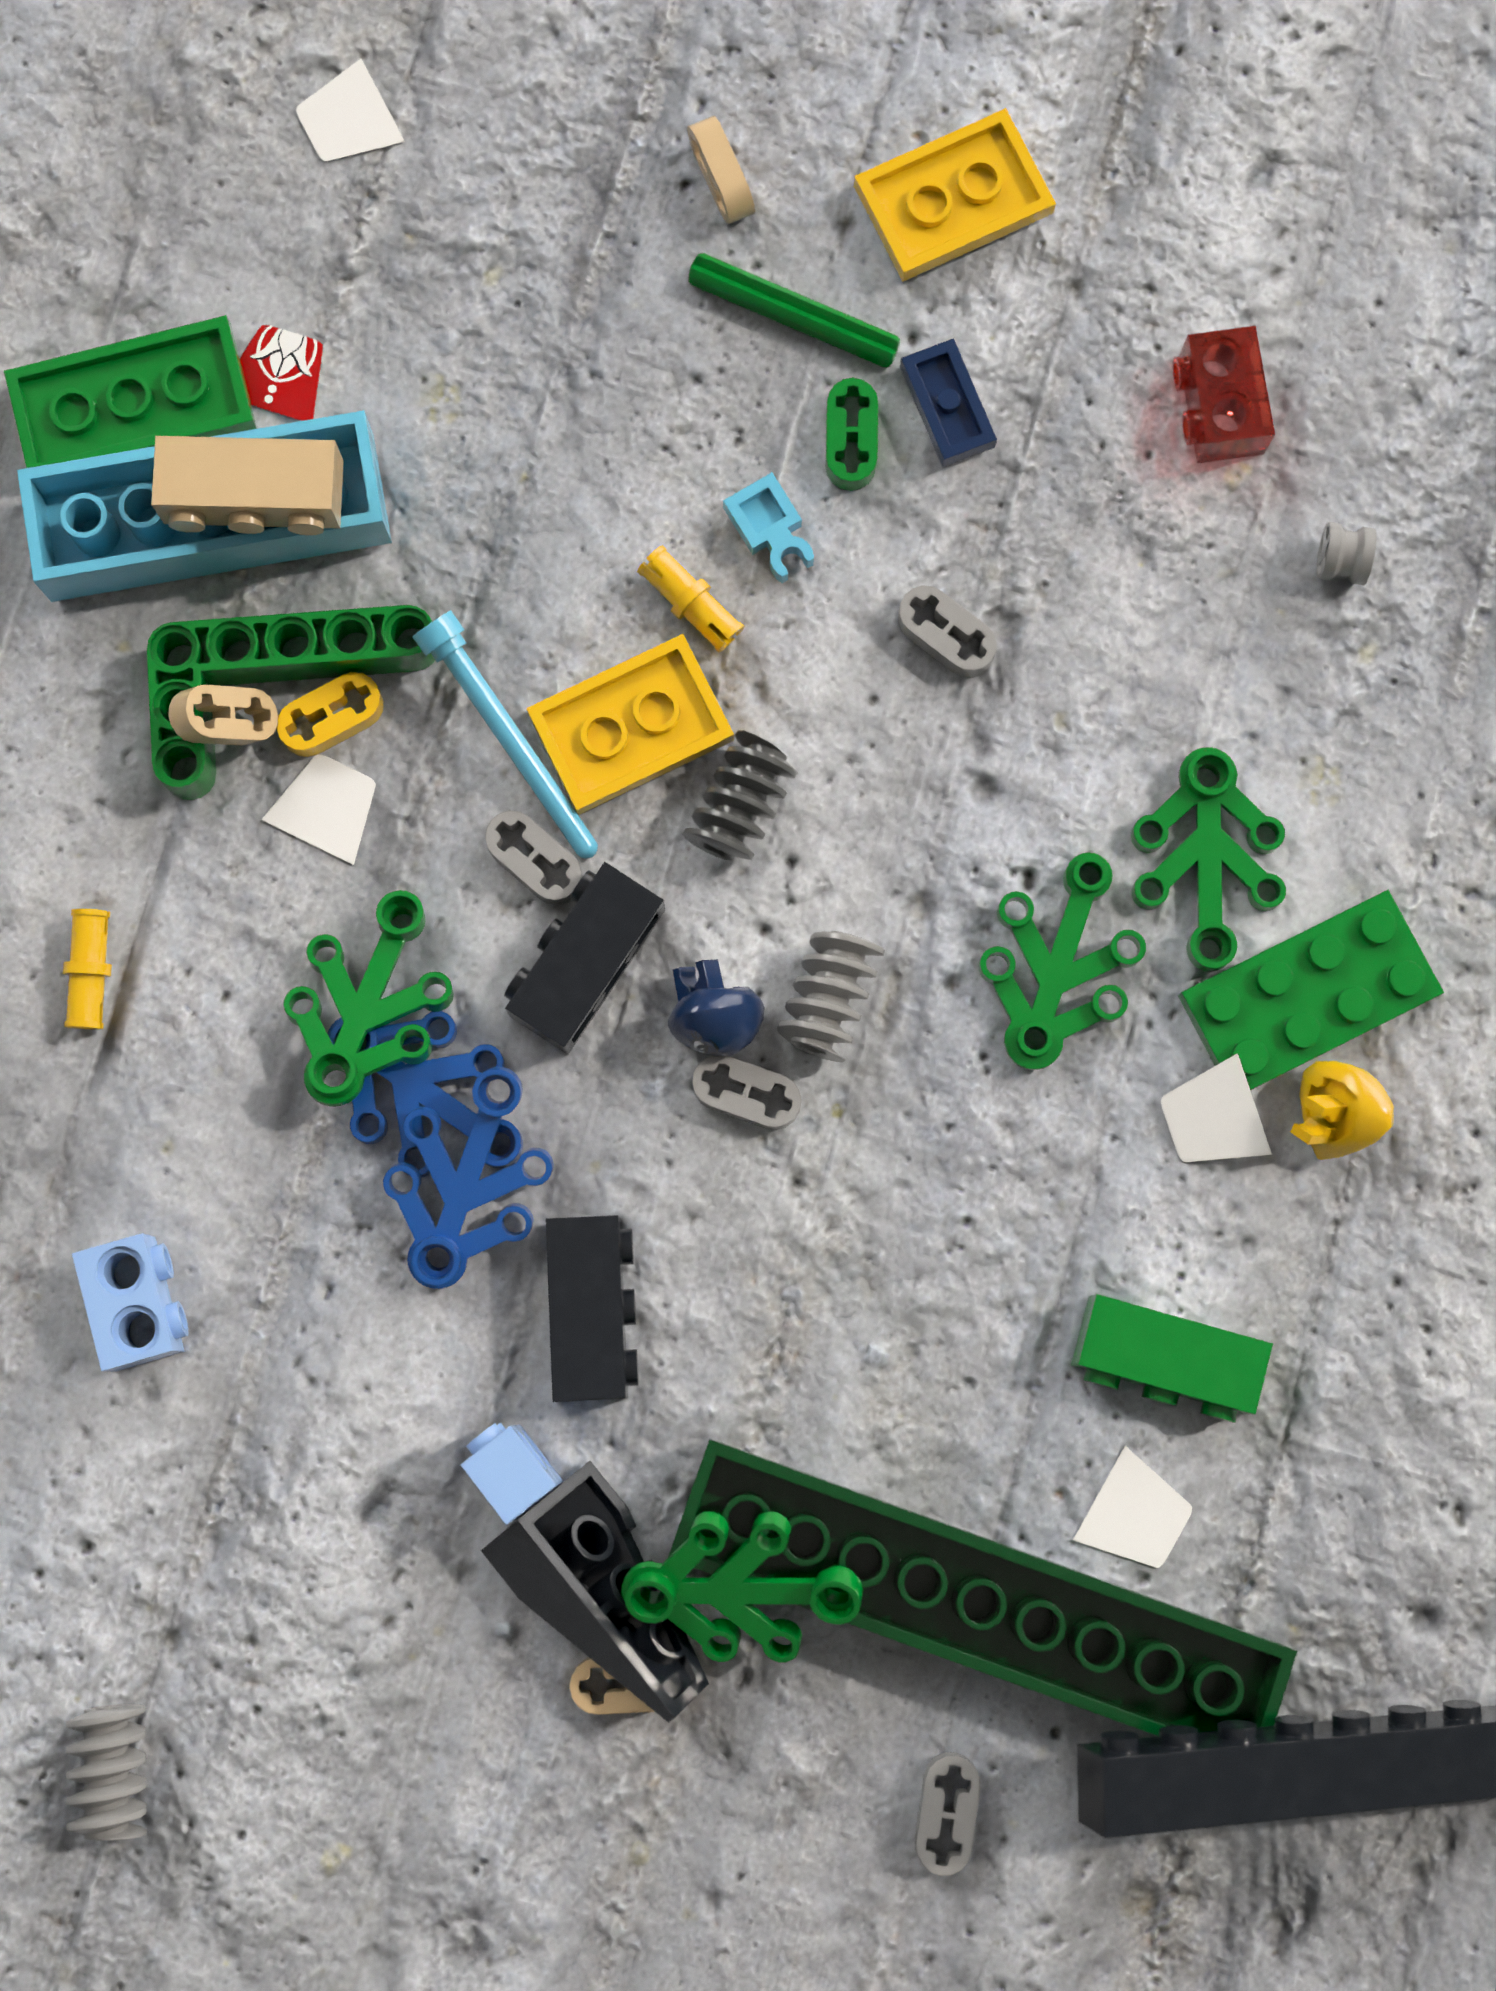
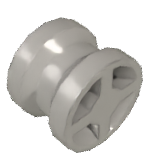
[1316,522,1377,586]

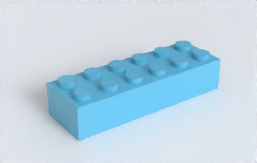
[17,410,392,602]

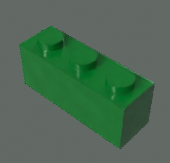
[1071,1294,1273,1423]

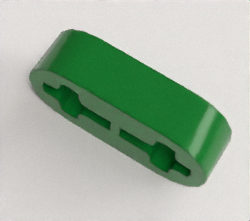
[825,378,878,491]

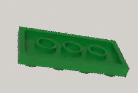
[4,315,257,468]
[1178,889,1444,1091]

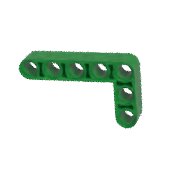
[147,605,435,801]

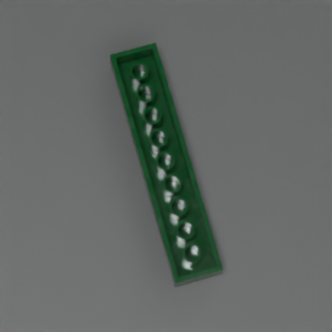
[668,1438,1298,1736]

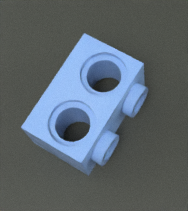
[72,1233,189,1372]
[461,1423,564,1525]

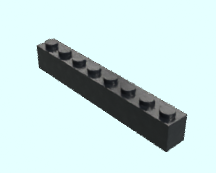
[1077,1700,1496,1838]

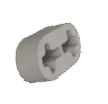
[898,585,997,678]
[485,810,582,905]
[692,1056,802,1130]
[915,1752,981,1876]

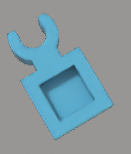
[723,472,814,583]

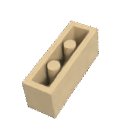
[151,436,344,535]

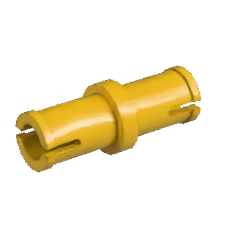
[637,545,745,653]
[63,909,112,1030]

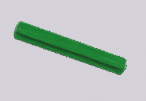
[688,253,900,368]

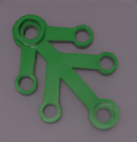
[1131,747,1286,972]
[978,853,1146,1070]
[283,890,454,1107]
[622,1512,863,1663]

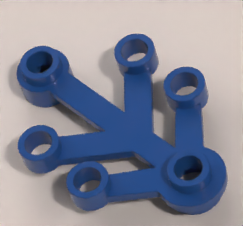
[327,1011,523,1178]
[383,1067,554,1289]

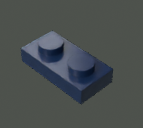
[900,338,997,468]

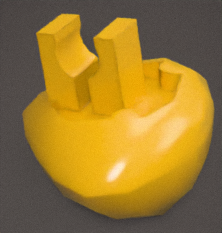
[1290,1061,1394,1160]

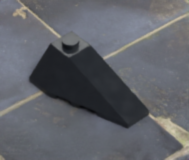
[481,1461,709,1722]

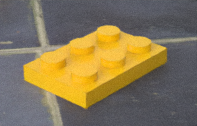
[853,108,1056,282]
[526,634,734,815]

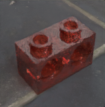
[1173,325,1275,464]

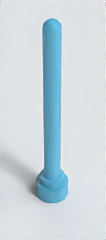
[412,610,598,859]

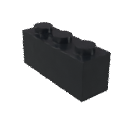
[504,862,665,1055]
[546,1215,639,1402]

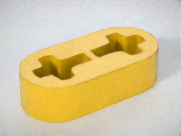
[276,672,384,757]

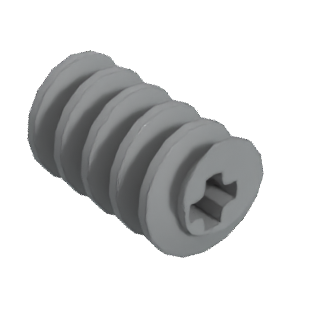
[777,931,885,1062]
[66,1704,147,1841]

